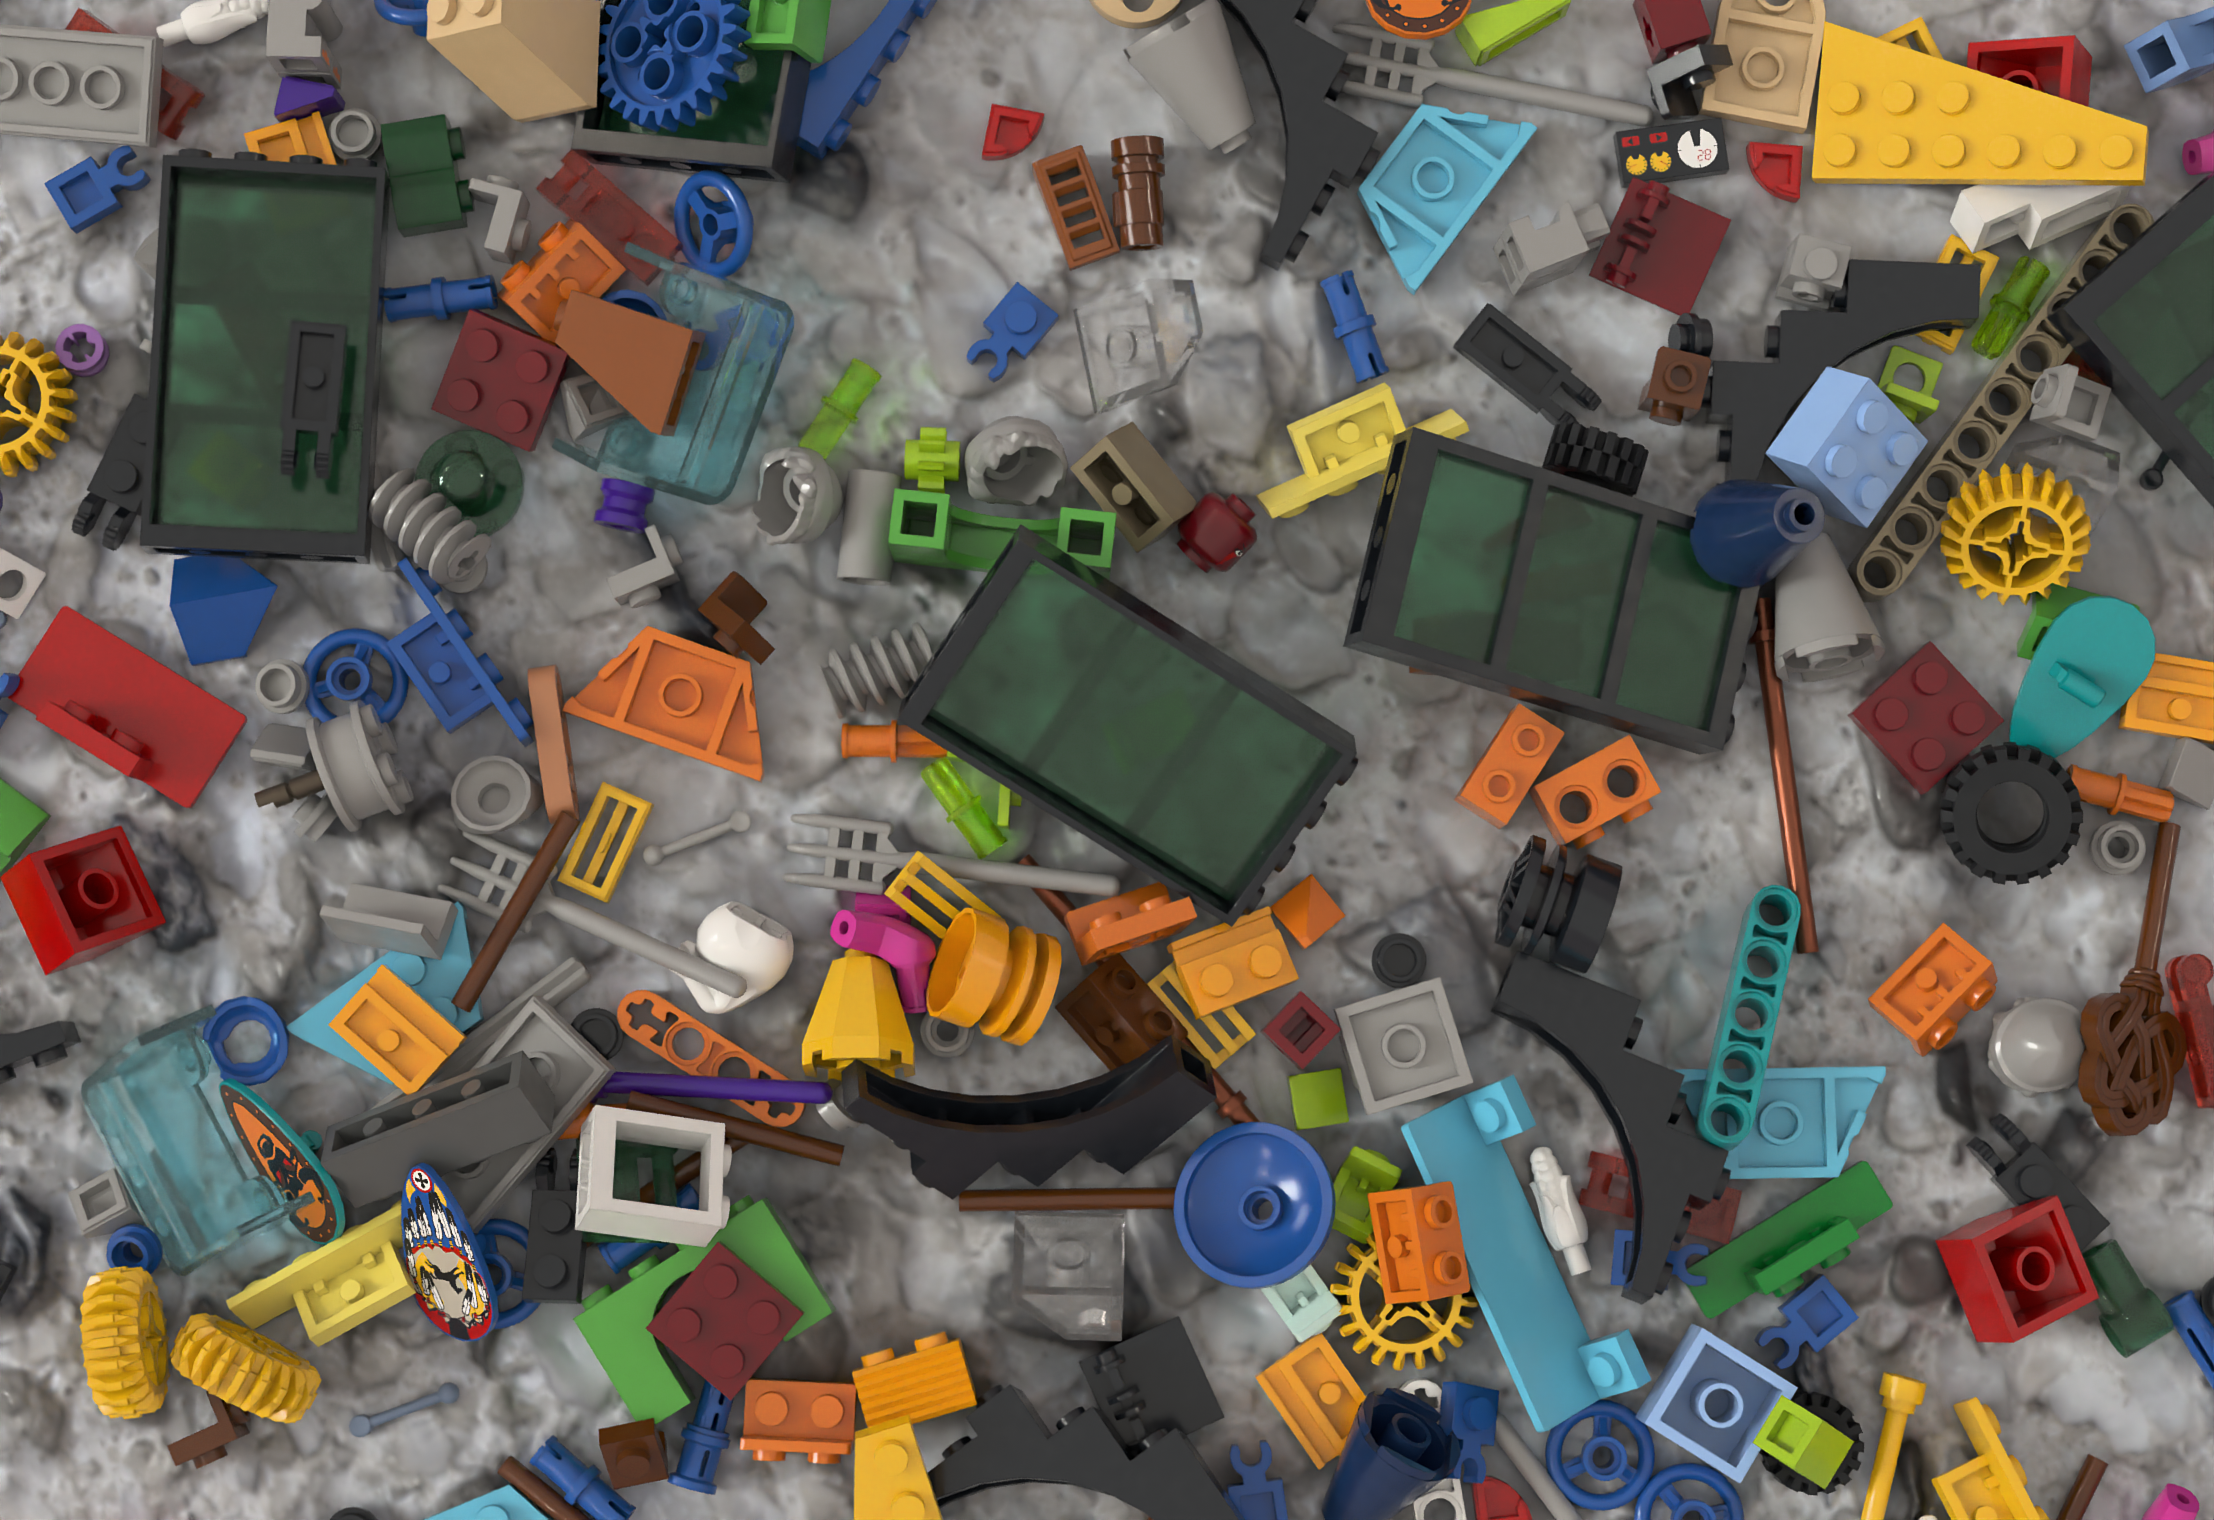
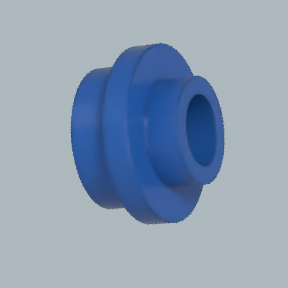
[106,1224,163,1274]

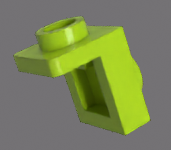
[1332,1146,1402,1245]

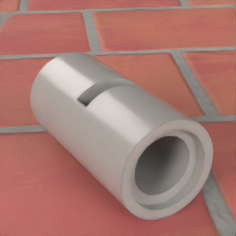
[837,469,902,586]

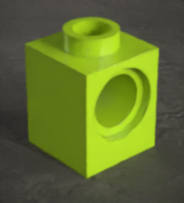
[1752,1395,1854,1489]

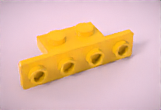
[1930,1397,2050,1520]

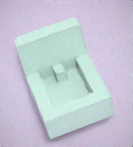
[1261,1264,1342,1342]

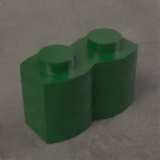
[381,114,475,238]

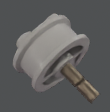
[254,700,414,832]

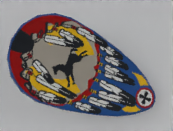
[401,1163,499,1341]

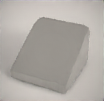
[250,723,316,772]
[2158,737,2214,810]

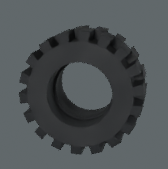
[1939,742,2083,885]

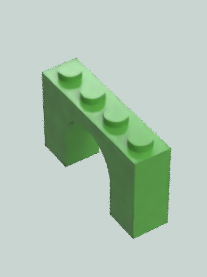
[888,488,1116,582]
[573,1195,836,1424]

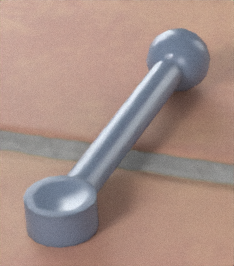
[349,1382,460,1438]

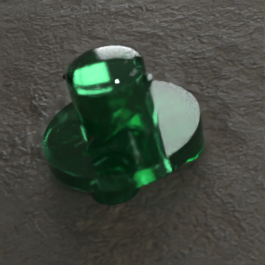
[414,430,525,538]

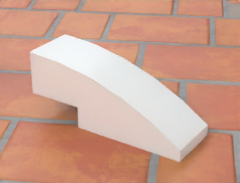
[1950,185,2130,254]

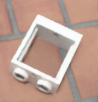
[575,1105,732,1247]

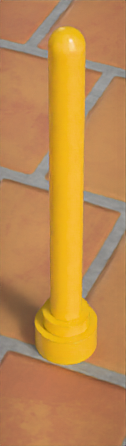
[1860,1372,1927,1520]

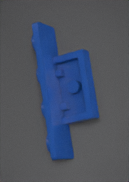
[386,558,534,747]

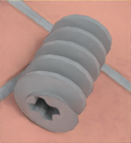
[368,468,492,584]
[821,622,933,719]

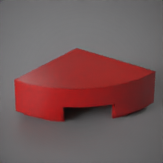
[982,104,1045,161]
[1746,142,1803,203]
[1471,1475,1532,1520]

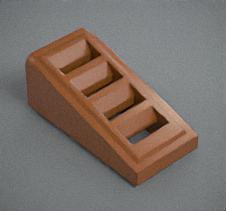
[1032,145,1120,271]

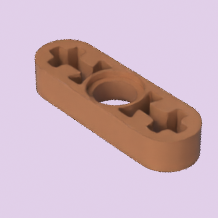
[528,664,579,824]

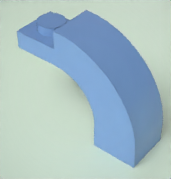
[2124,6,2214,93]

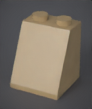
[427,0,601,123]

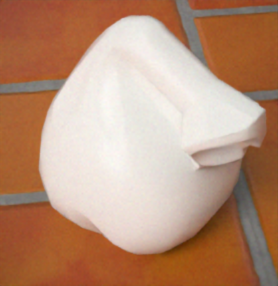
[669,901,794,1014]

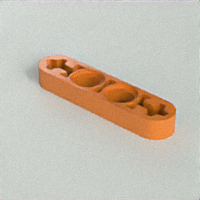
[617,990,806,1127]

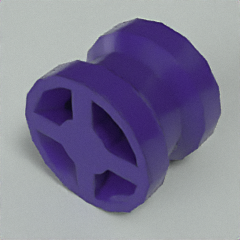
[593,478,655,534]

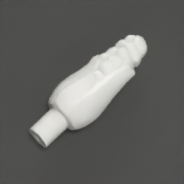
[156,0,269,47]
[1529,1147,1592,1276]

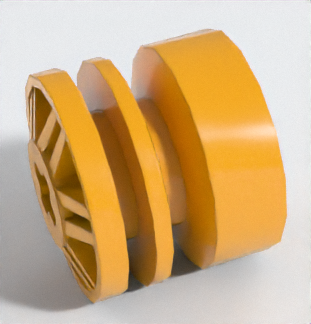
[926,908,1062,1046]

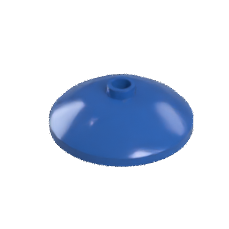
[1174,1122,1336,1289]

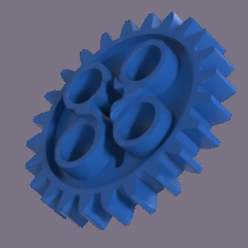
[598,0,751,132]

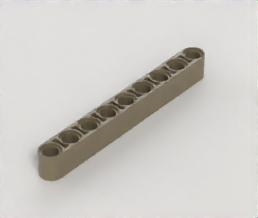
[1847,204,2154,603]

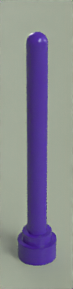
[589,1071,833,1104]

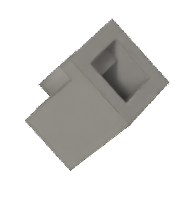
[1774,233,1852,312]

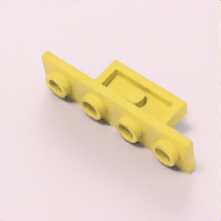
[1256,382,1470,519]
[226,1199,416,1347]

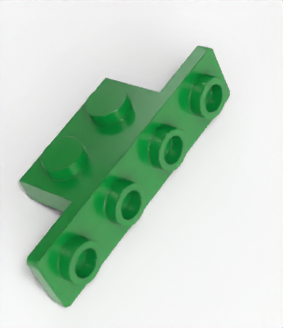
[1685,1161,1893,1319]

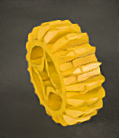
[0,332,78,478]
[1940,462,2091,606]
[1329,1233,1479,1371]
[79,1266,171,1419]
[169,1313,322,1423]

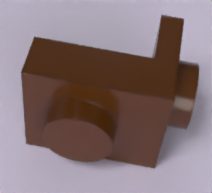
[1637,346,1711,426]
[698,571,775,665]
[167,1391,251,1469]
[599,1418,669,1490]

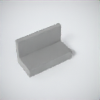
[319,883,458,960]

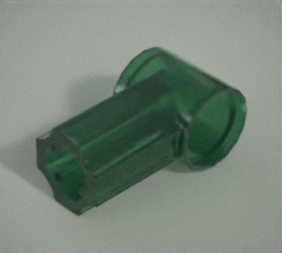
[2082,1239,2175,1358]

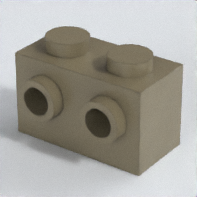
[1070,421,1197,553]

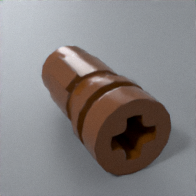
[1111,135,1165,251]

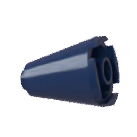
[1690,479,1825,588]
[1321,1388,1461,1520]

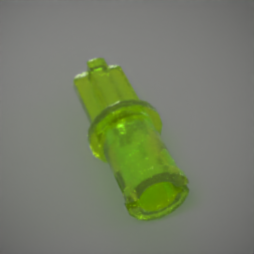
[1971,256,2050,360]
[798,358,882,460]
[921,756,1008,859]

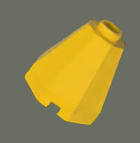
[802,949,915,1082]

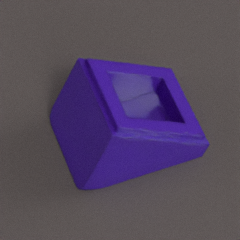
[274,76,346,123]

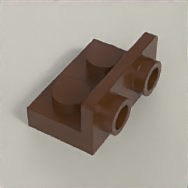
[1055,954,1188,1071]

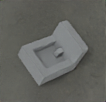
[468,175,532,265]
[2029,364,2111,442]
[606,524,684,608]

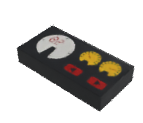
[1613,118,1730,188]

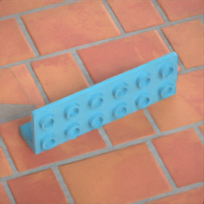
[1401,1074,1651,1433]

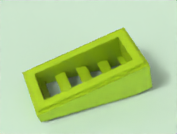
[1455,0,1571,66]

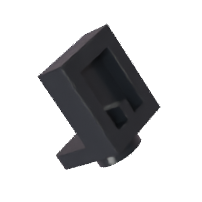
[1646,44,1733,120]

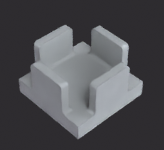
[1333,977,1473,1115]

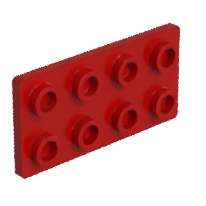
[8,606,247,808]

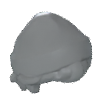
[964,416,1068,507]
[751,447,844,546]
[1987,996,2086,1098]

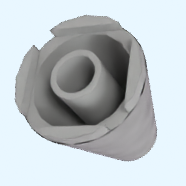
[1123,0,1256,154]
[1774,532,1885,682]

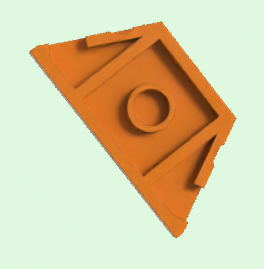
[562,626,764,783]

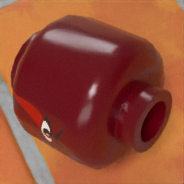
[1177,492,1257,573]

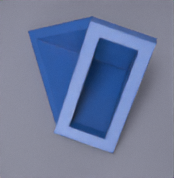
[169,556,278,666]

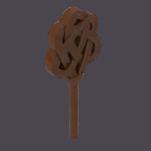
[2078,822,2187,1136]

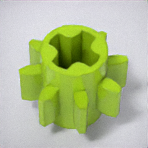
[904,427,961,494]

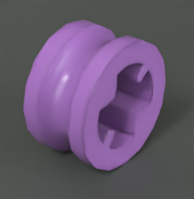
[55,324,110,377]

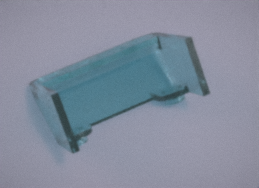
[552,241,794,505]
[81,1004,315,1276]

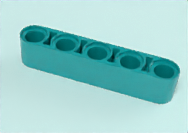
[1695,885,1801,1151]

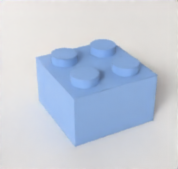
[1765,366,1928,528]
[1636,1323,1798,1483]

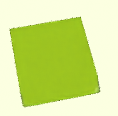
[1286,1068,1349,1131]

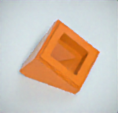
[1270,874,1345,950]

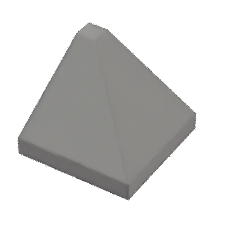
[560,373,631,442]
[68,1166,147,1239]

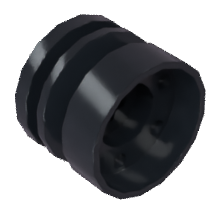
[1494,835,1622,974]

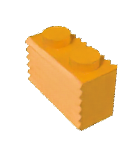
[852,1331,978,1427]

